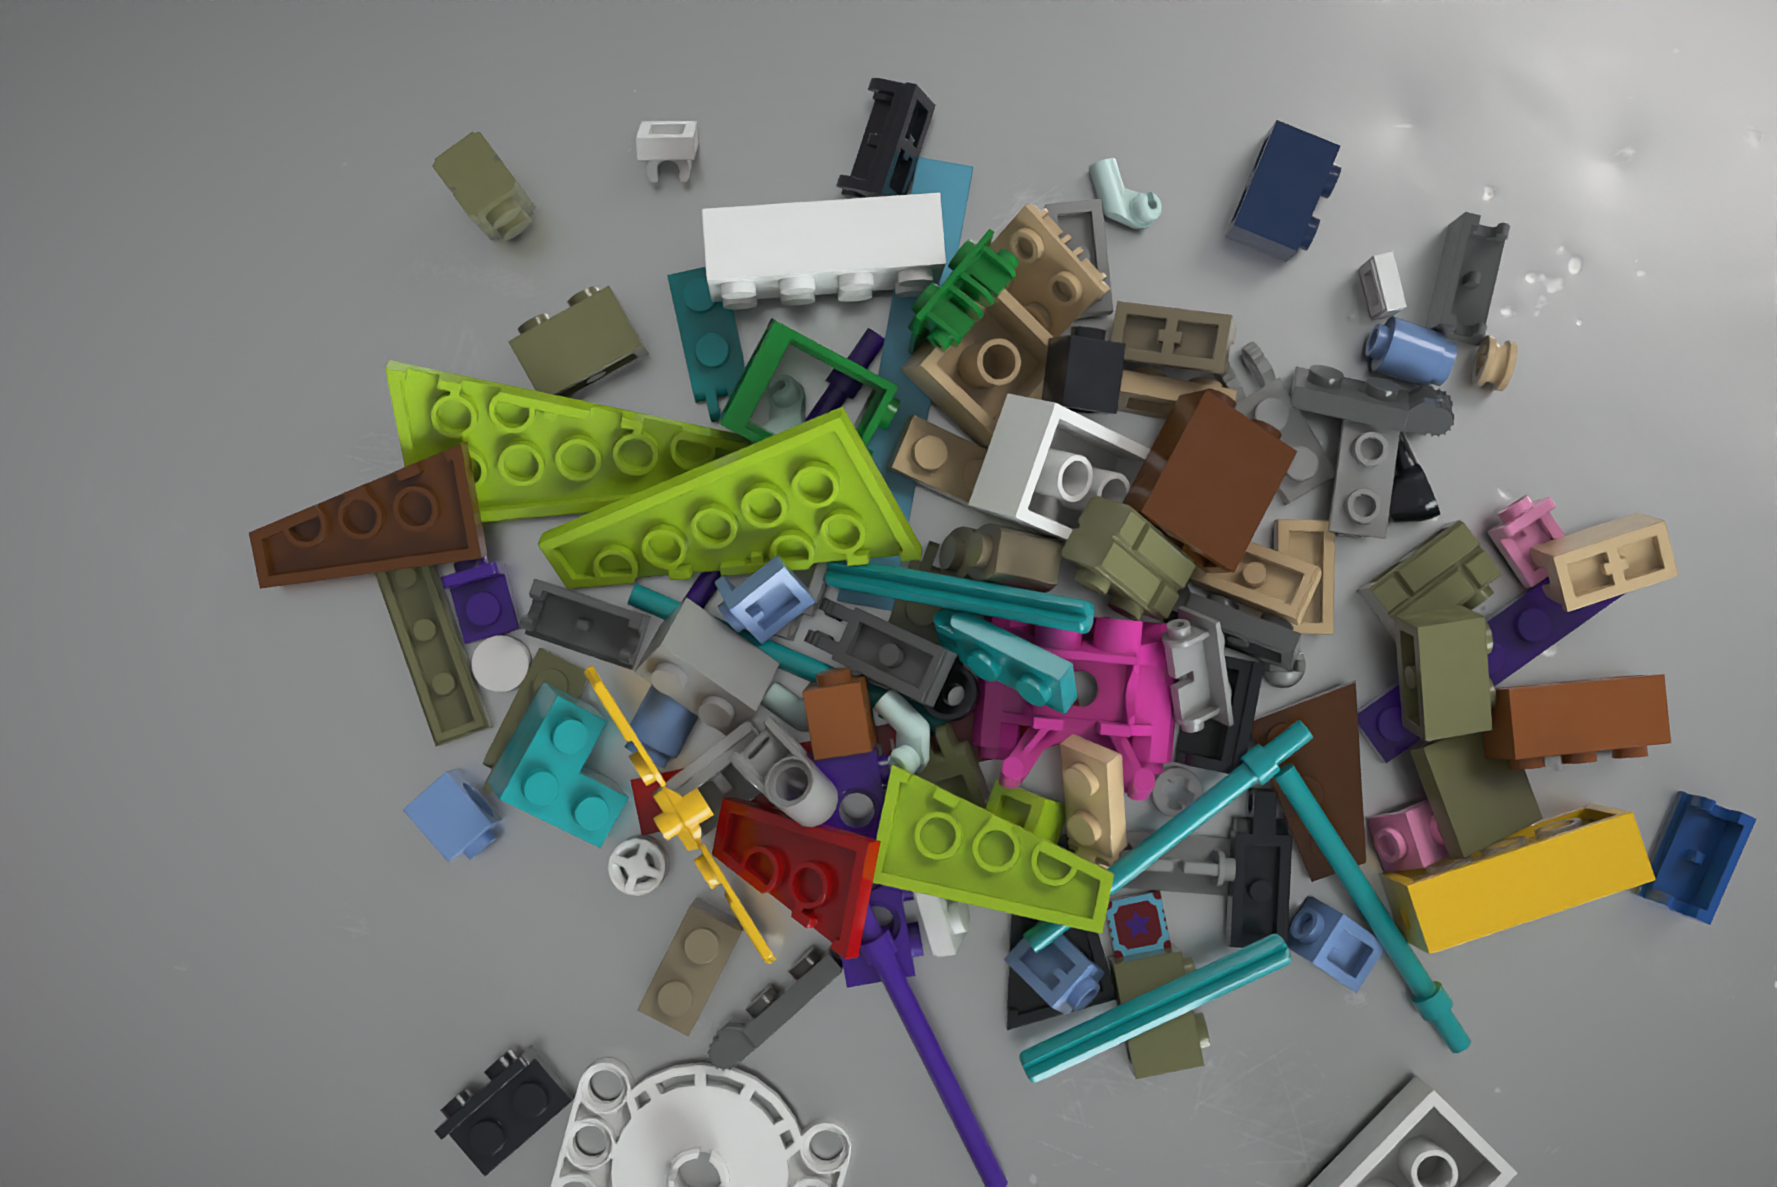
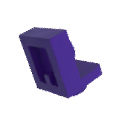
[440,555,522,644]

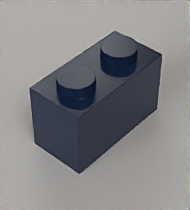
[1225,120,1342,262]

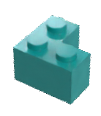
[487,681,629,848]

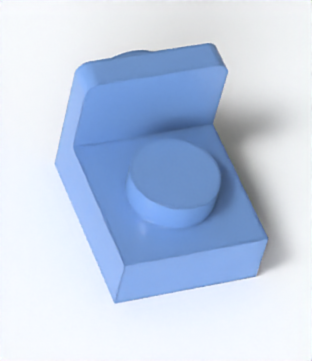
[714,555,816,644]
[1287,897,1384,993]
[1004,920,1105,1015]

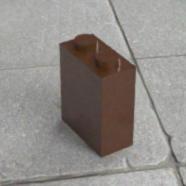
[1122,388,1297,573]

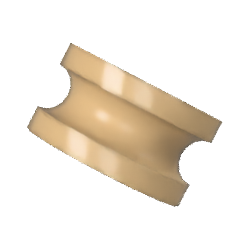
[1472,335,1518,391]

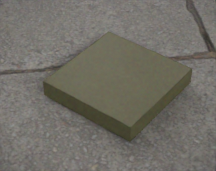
[1410,732,1543,860]

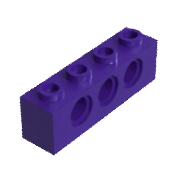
[807,746,924,988]

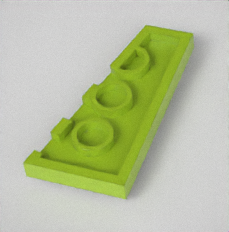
[873,765,1115,934]

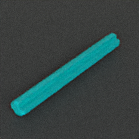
[824,560,1095,634]
[1019,934,1292,1083]

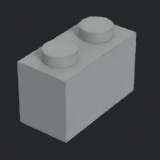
[634,598,780,736]

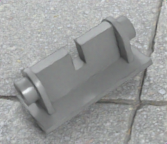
[1328,419,1400,539]
[1162,606,1234,733]
[1118,831,1236,896]

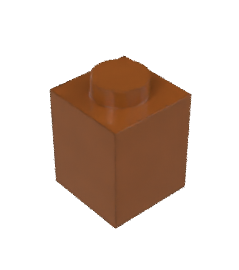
[802,667,878,760]

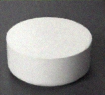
[472,635,532,692]

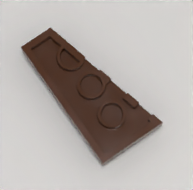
[249,442,488,589]

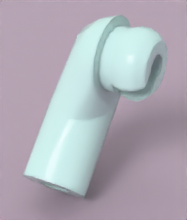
[1089,158,1162,229]
[751,375,806,445]

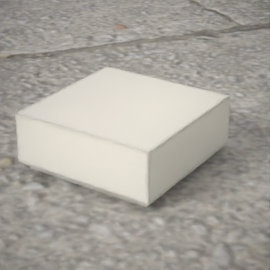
[1359,251,1407,320]

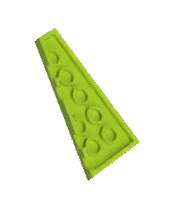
[385,360,751,522]
[537,406,923,589]

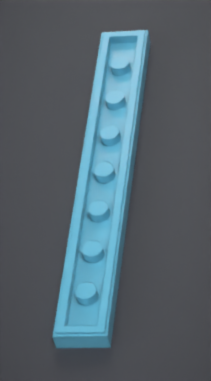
[837,157,973,611]

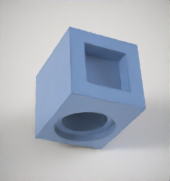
[403,769,502,862]

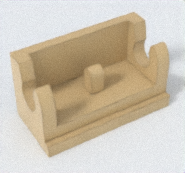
[1530,512,1679,612]

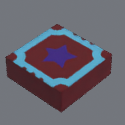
[1106,890,1171,958]

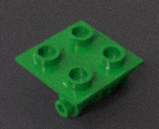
[908,229,1019,355]

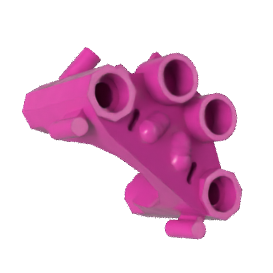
[972,615,1179,801]

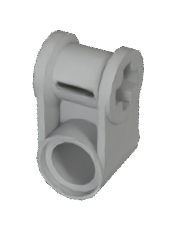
[728,716,838,827]

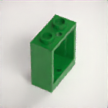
[718,318,900,457]

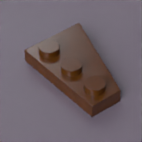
[1251,680,1366,882]

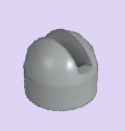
[1258,651,1306,688]

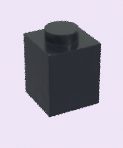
[1041,326,1126,415]

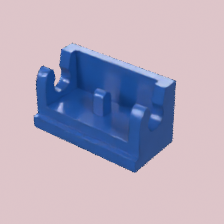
[1634,791,1756,925]

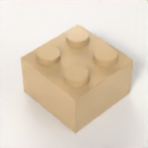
[900,289,1053,447]

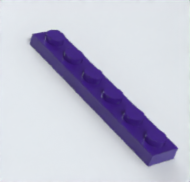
[1357,577,1626,763]

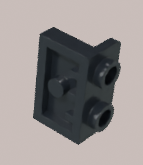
[434,1045,575,1177]

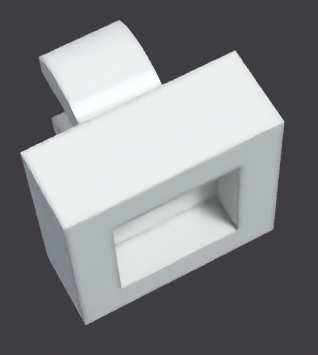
[636,121,699,182]

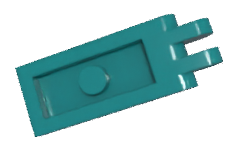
[667,267,746,422]
[933,609,1078,715]

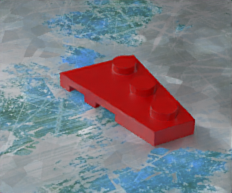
[712,797,881,960]

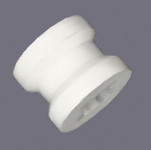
[608,834,670,896]

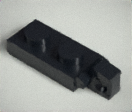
[1226,788,1293,948]

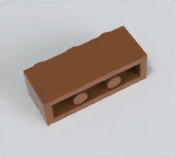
[1483,674,1671,770]

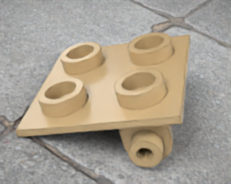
[990,203,1110,337]

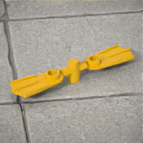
[584,665,776,964]

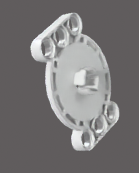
[551,1057,852,1187]

